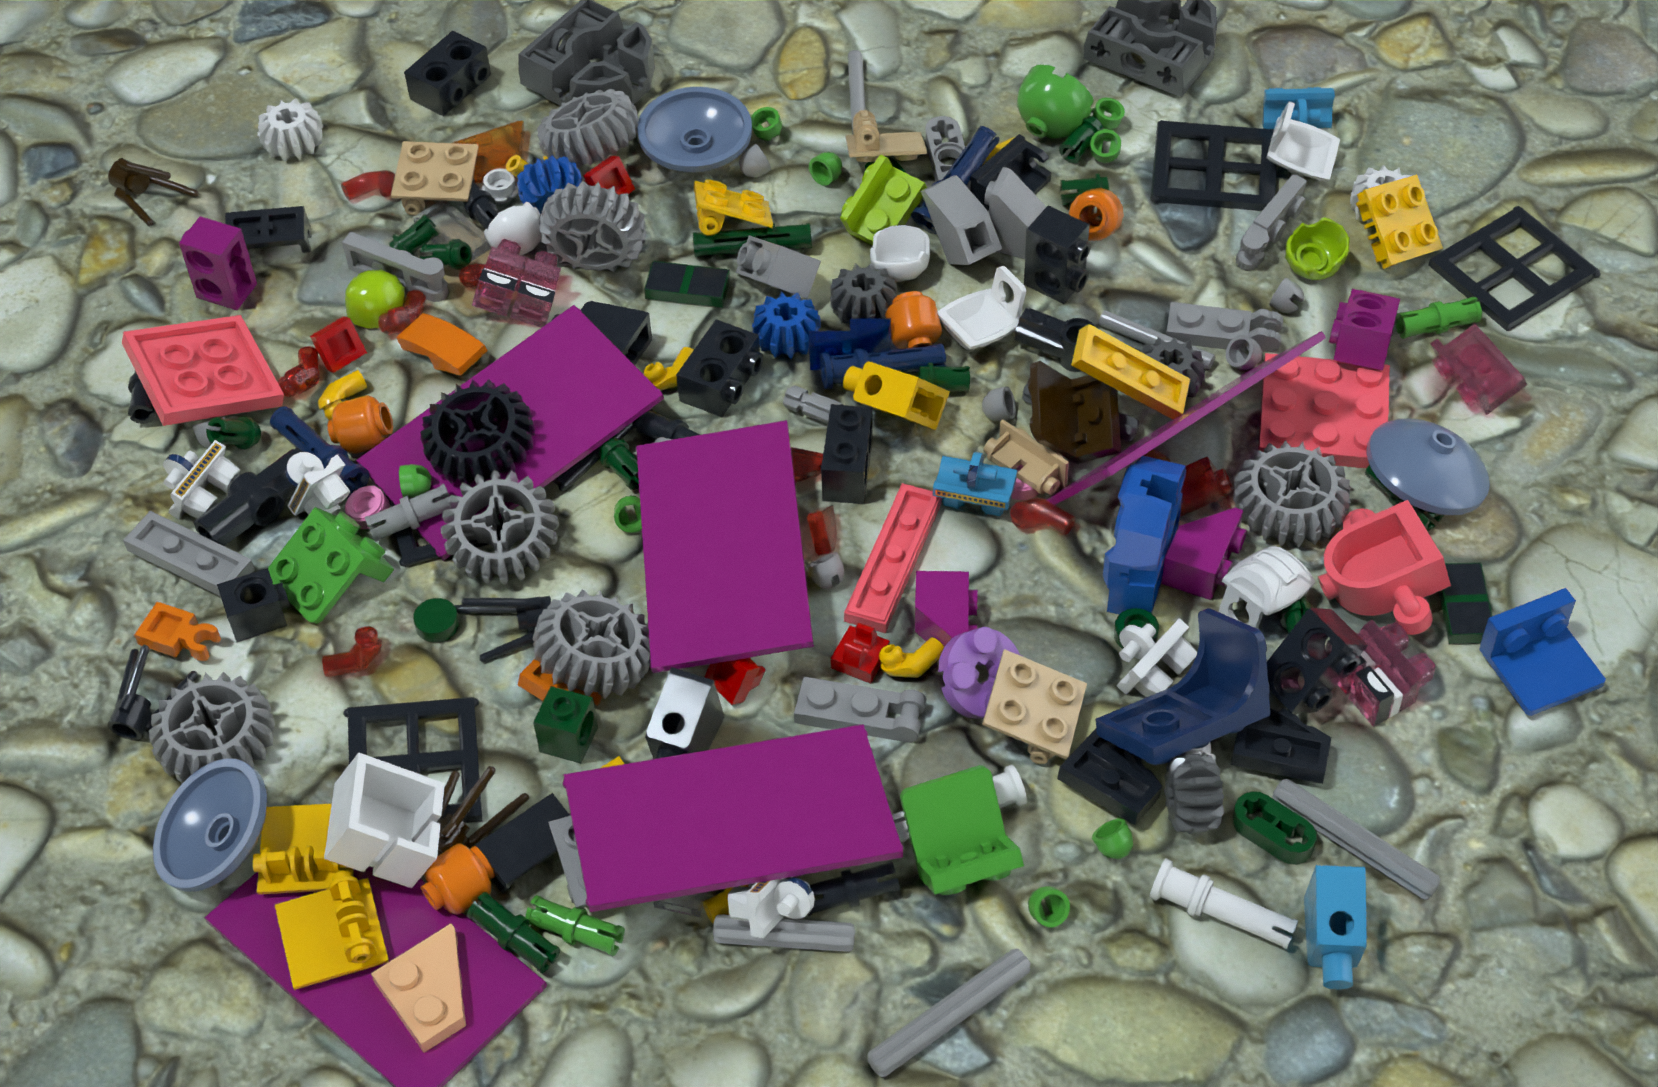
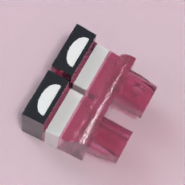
[471,239,561,328]
[1325,620,1436,727]

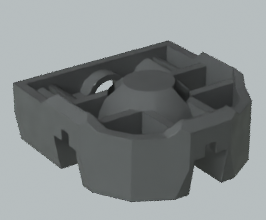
[518,0,655,105]
[1083,0,1217,97]

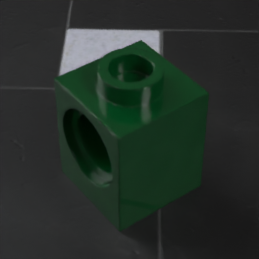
[533,686,598,764]

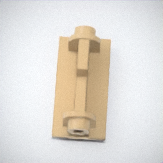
[983,419,1069,495]

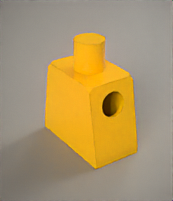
[843,361,950,430]

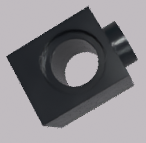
[217,568,290,643]

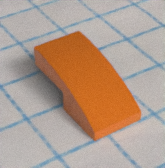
[396,313,488,376]

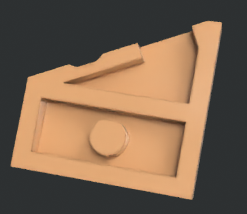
[371,924,466,1053]

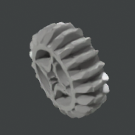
[537,89,639,168]
[539,180,646,272]
[1233,440,1351,548]
[441,470,559,585]
[533,589,651,699]
[149,672,275,783]

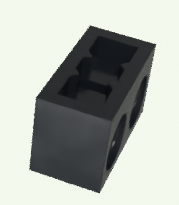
[404,30,491,117]
[1024,205,1091,304]
[676,319,763,417]
[821,404,873,504]
[1267,608,1368,713]

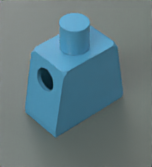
[1304,865,1367,990]

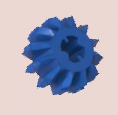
[517,155,582,215]
[752,291,821,360]

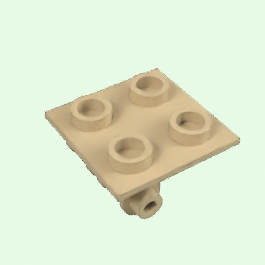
[845,110,927,162]
[391,141,479,216]
[982,649,1087,764]

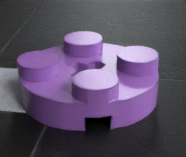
[938,627,1023,719]

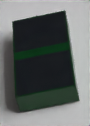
[644,261,730,308]
[1438,563,1492,644]

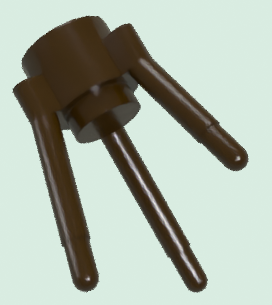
[108,158,199,226]
[436,766,529,856]

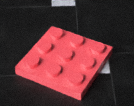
[122,315,284,426]
[1258,353,1390,469]

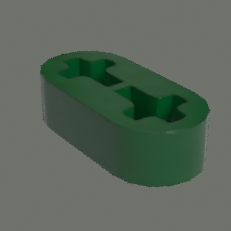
[1233,791,1316,865]

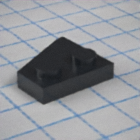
[1231,708,1332,784]
[1057,728,1162,825]

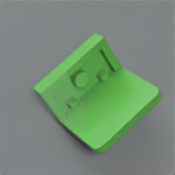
[268,507,394,624]
[900,765,1024,895]

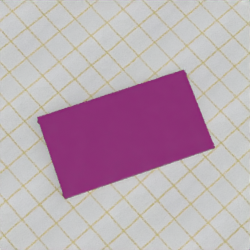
[356,305,664,561]
[1045,331,1326,508]
[636,420,814,673]
[563,724,903,912]
[204,866,547,1087]

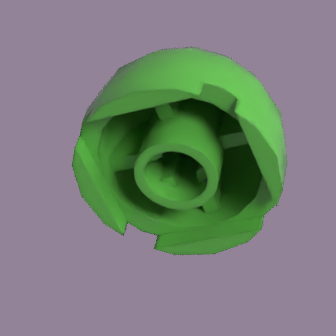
[1017,64,1094,138]

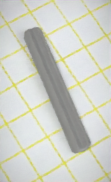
[1272,779,1441,900]
[868,949,1031,1077]

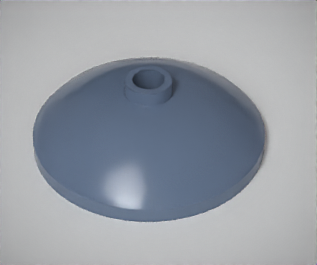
[637,87,752,173]
[1366,418,1490,515]
[153,758,267,892]

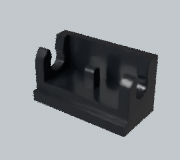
[970,134,1051,211]
[225,206,312,253]
[475,793,570,893]

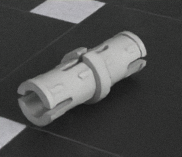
[365,484,452,542]

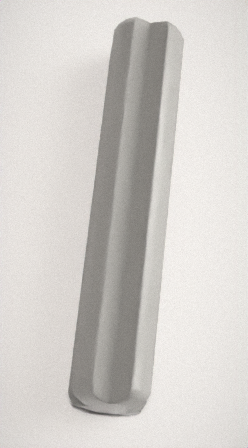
[713,914,855,952]

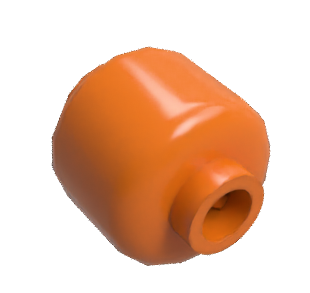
[1068,188,1124,241]
[885,291,943,349]
[328,396,393,454]
[421,844,495,915]

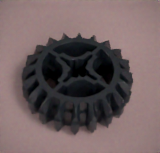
[420,379,535,485]

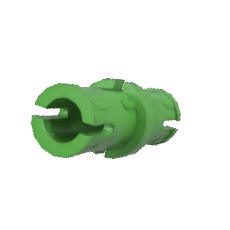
[1395,297,1482,339]
[525,895,625,956]

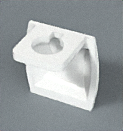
[1266,101,1340,182]
[938,266,1026,350]
[1218,546,1316,629]

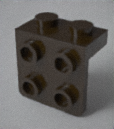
[1028,361,1121,464]

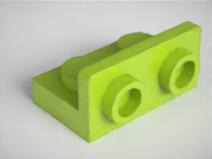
[840,155,927,246]

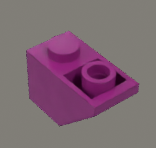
[1161,508,1247,600]
[915,571,978,647]

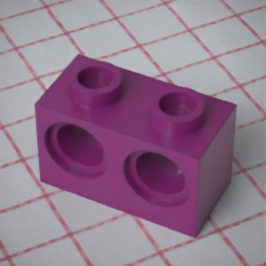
[179,216,257,311]
[1329,289,1400,371]

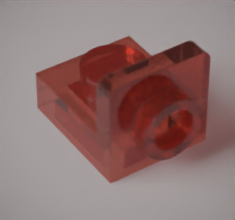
[1180,456,1234,517]

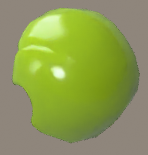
[1285,217,1350,280]
[345,270,406,329]

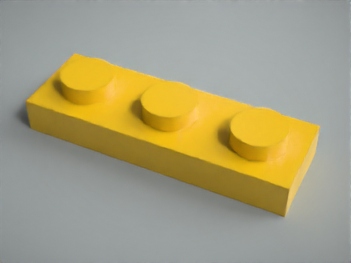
[1071,324,1190,419]

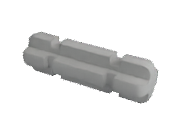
[783,386,843,424]

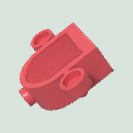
[1318,500,1451,635]

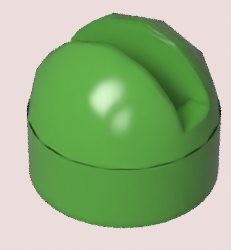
[1092,97,1125,130]
[751,107,782,141]
[1090,129,1121,163]
[809,152,842,186]
[399,464,431,499]
[614,495,642,533]
[1092,818,1134,859]
[1028,886,1070,927]

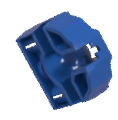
[1103,456,1186,615]

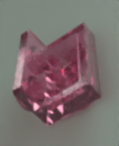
[1430,324,1527,415]

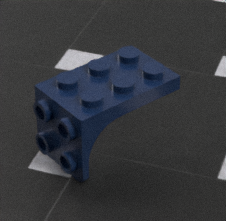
[1095,608,1270,765]

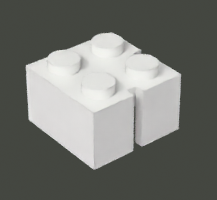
[324,752,445,888]

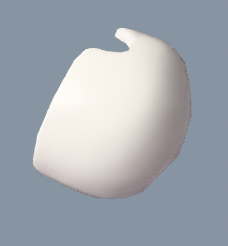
[484,202,542,257]
[870,225,930,282]

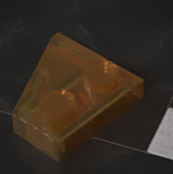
[452,121,525,183]

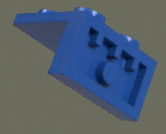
[1479,588,1606,716]

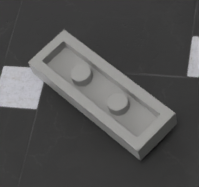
[123,511,255,596]

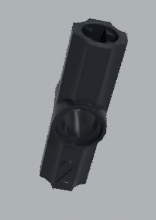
[1014,308,1141,372]
[193,448,303,546]

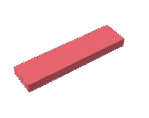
[844,483,942,633]

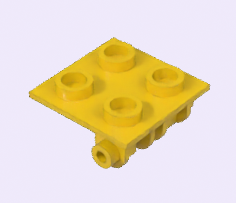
[1355,174,1443,269]
[694,179,773,236]
[252,804,354,894]
[275,870,389,990]

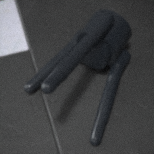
[454,596,551,662]
[107,645,198,740]

